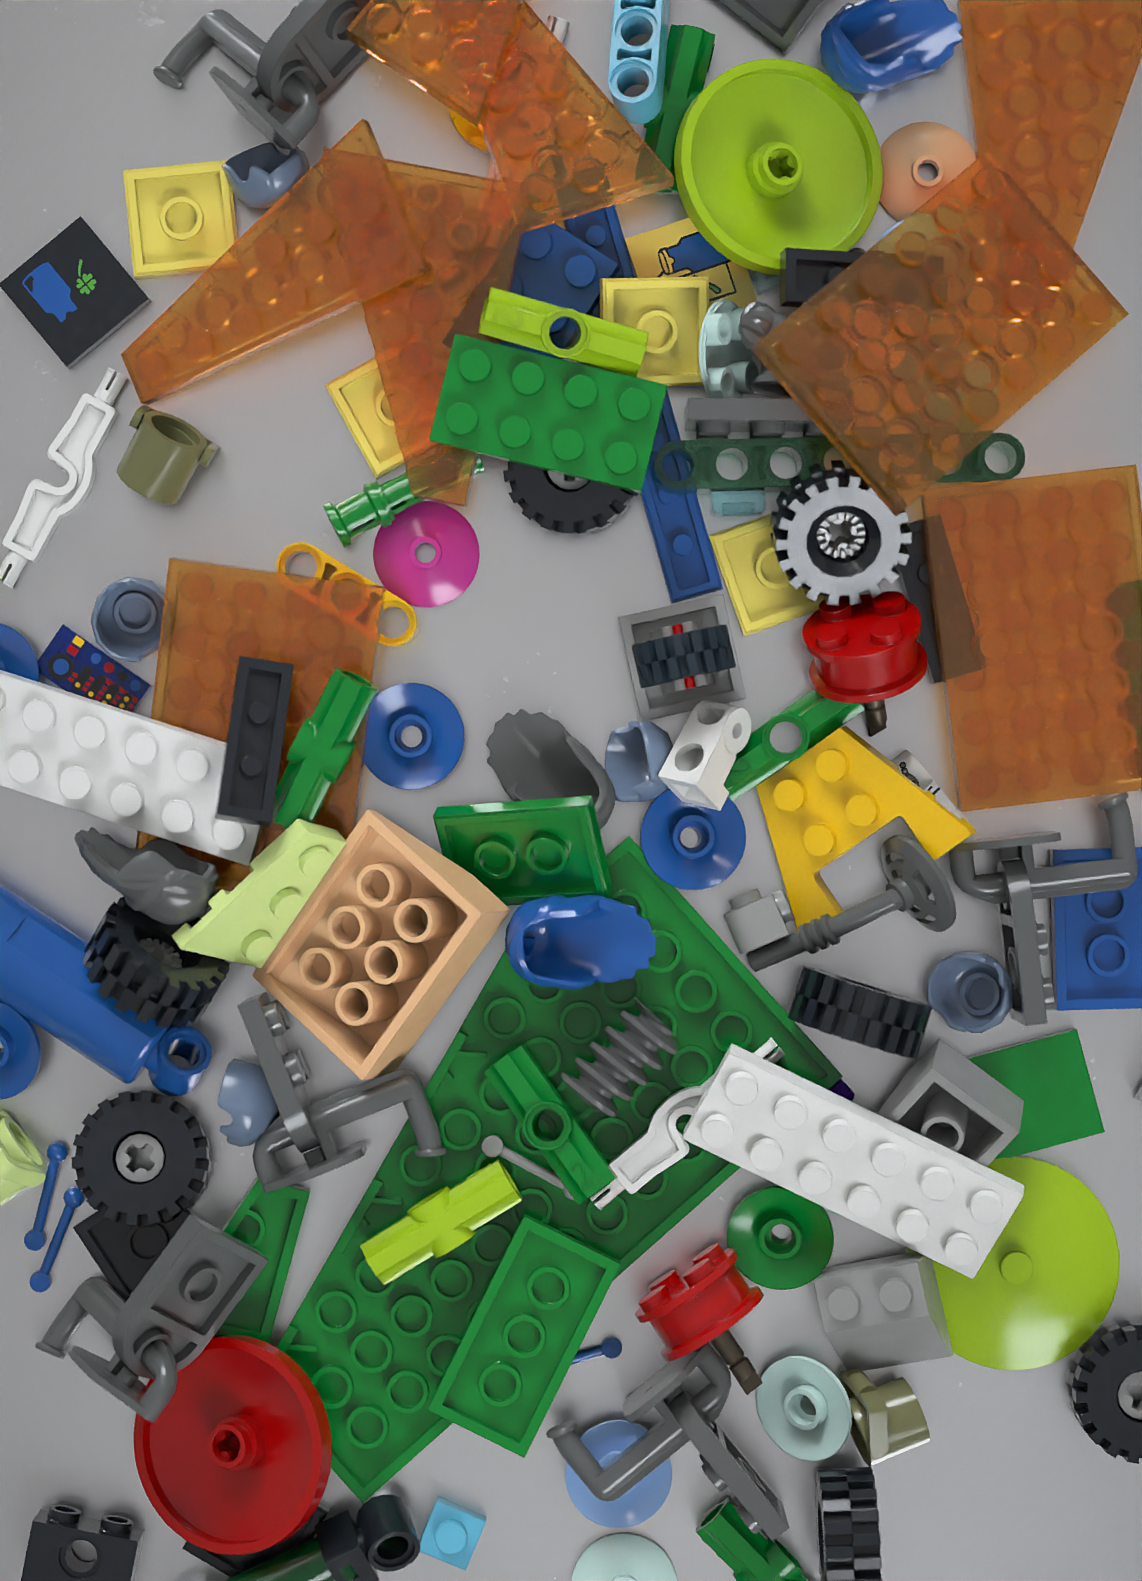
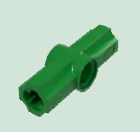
[634,24,716,195]
[272,667,379,828]
[723,689,865,802]
[484,1045,618,1205]
[696,1498,810,1581]

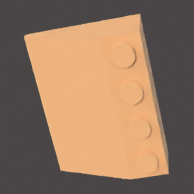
[252,809,511,1081]

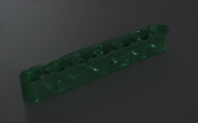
[650,433,1026,495]

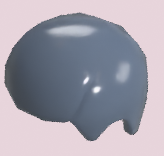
[222,142,310,208]
[91,577,174,662]
[605,721,673,802]
[927,951,1013,1033]
[218,1058,279,1147]

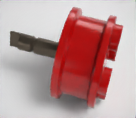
[802,591,928,737]
[635,1243,764,1395]

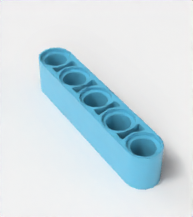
[608,0,670,125]

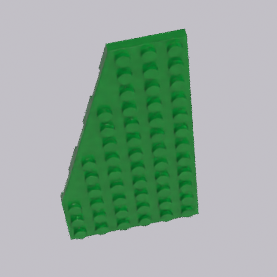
[276,836,843,1504]

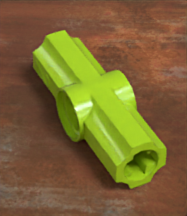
[478,287,649,377]
[360,1159,523,1285]

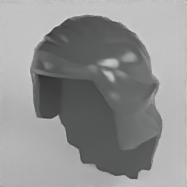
[486,709,615,830]
[74,827,220,925]

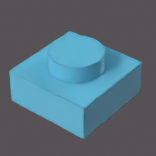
[419,1497,487,1571]

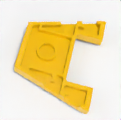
[756,726,977,931]

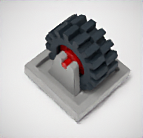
[618,594,746,722]

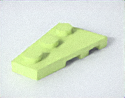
[172,819,347,968]

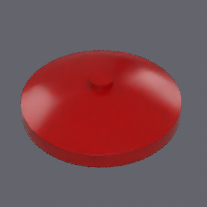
[134,1335,332,1555]

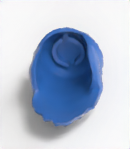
[820,0,963,94]
[505,894,657,990]

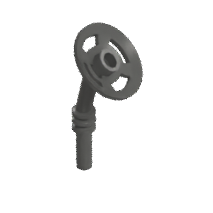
[747,835,956,972]

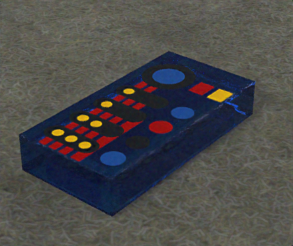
[38,624,153,713]

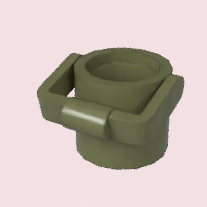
[117,405,219,504]
[839,1368,930,1467]

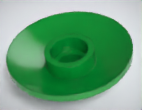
[727,1186,834,1290]

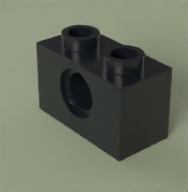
[21,1505,145,1581]

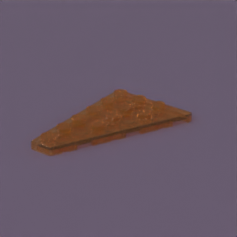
[957,0,1142,320]
[322,147,531,507]

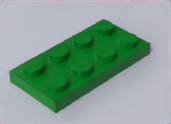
[429,334,667,493]
[428,1214,621,1458]

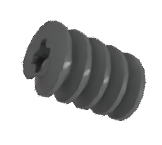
[560,997,679,1117]

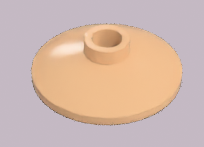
[879,122,979,223]

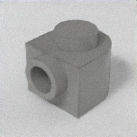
[723,888,795,954]

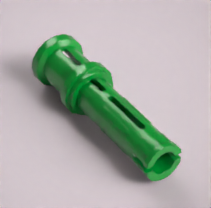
[323,448,485,548]

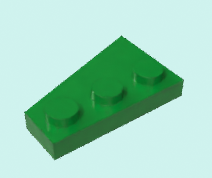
[215,1176,310,1343]

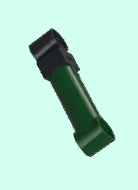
[225,1494,420,1581]

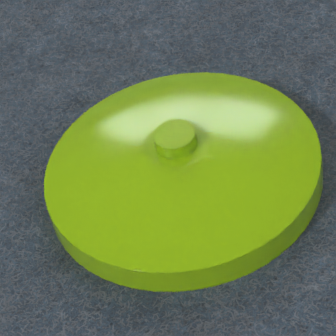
[674,59,883,275]
[905,1155,1120,1371]

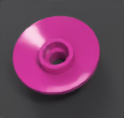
[373,501,480,608]

